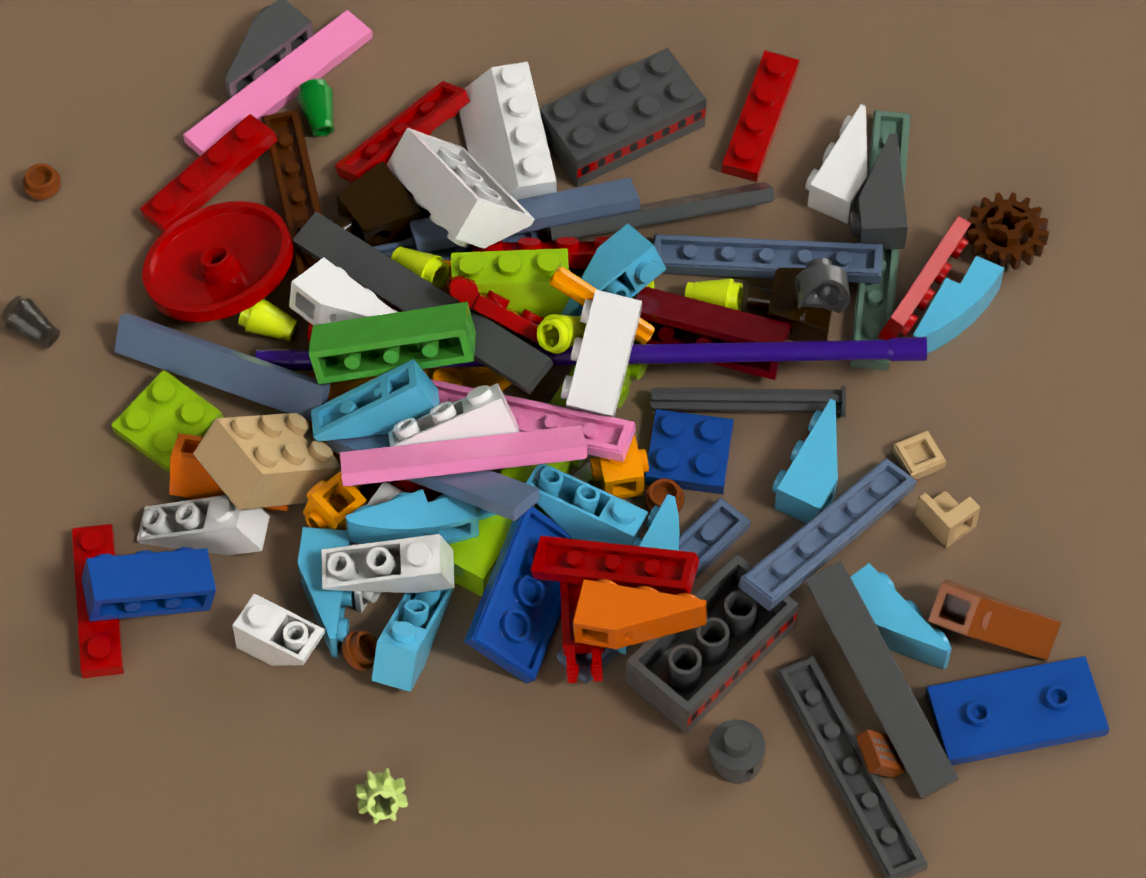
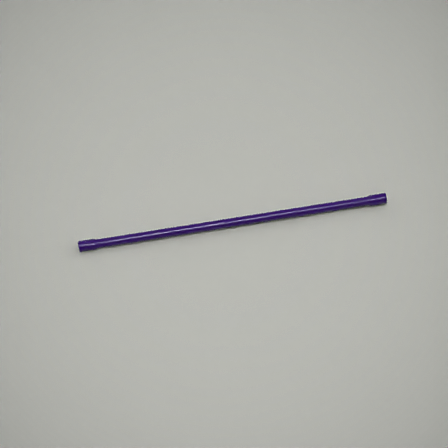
[255,337,927,371]

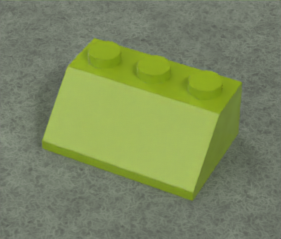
[451,248,570,341]

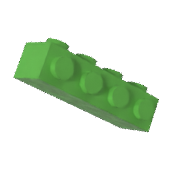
[308,302,476,385]

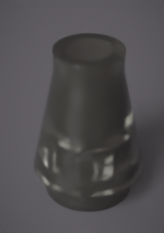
[1,296,60,349]

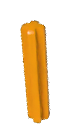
[549,267,655,344]

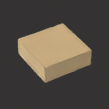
[892,430,946,480]

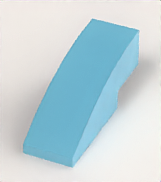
[913,256,1004,354]

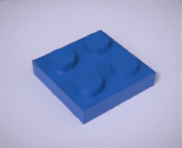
[645,409,734,495]

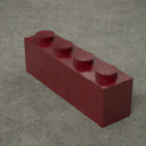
[636,287,791,380]

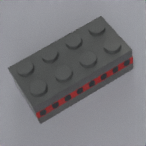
[539,48,707,187]
[625,554,799,734]

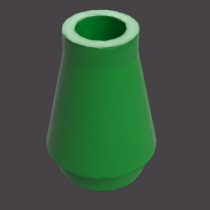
[297,79,334,137]

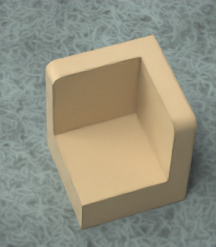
[915,491,981,548]

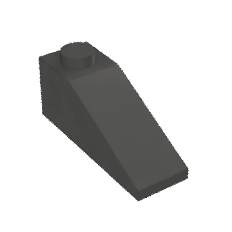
[225,0,313,100]
[850,134,908,250]

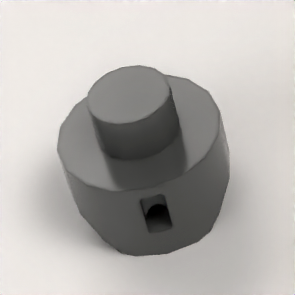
[795,258,850,313]
[708,719,765,784]

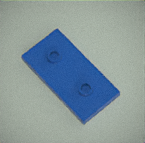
[464,506,573,684]
[926,656,1110,766]

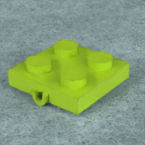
[111,369,224,473]

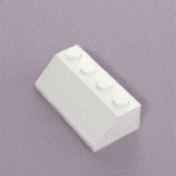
[458,62,557,200]
[387,128,535,248]

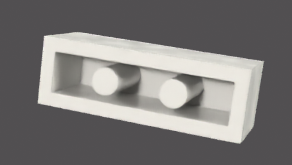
[561,289,642,417]

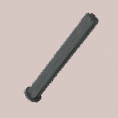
[650,386,846,417]

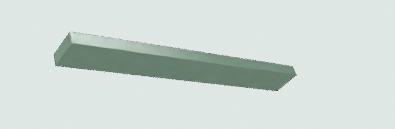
[850,110,911,371]

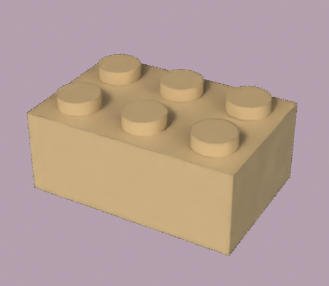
[193,413,341,510]

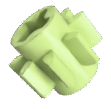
[355,768,408,824]

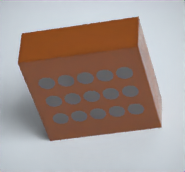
[856,729,905,778]

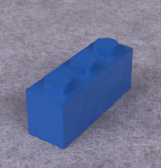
[81,547,216,621]

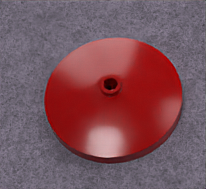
[142,201,294,322]

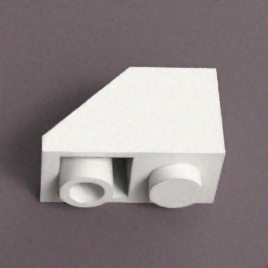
[232,593,325,666]

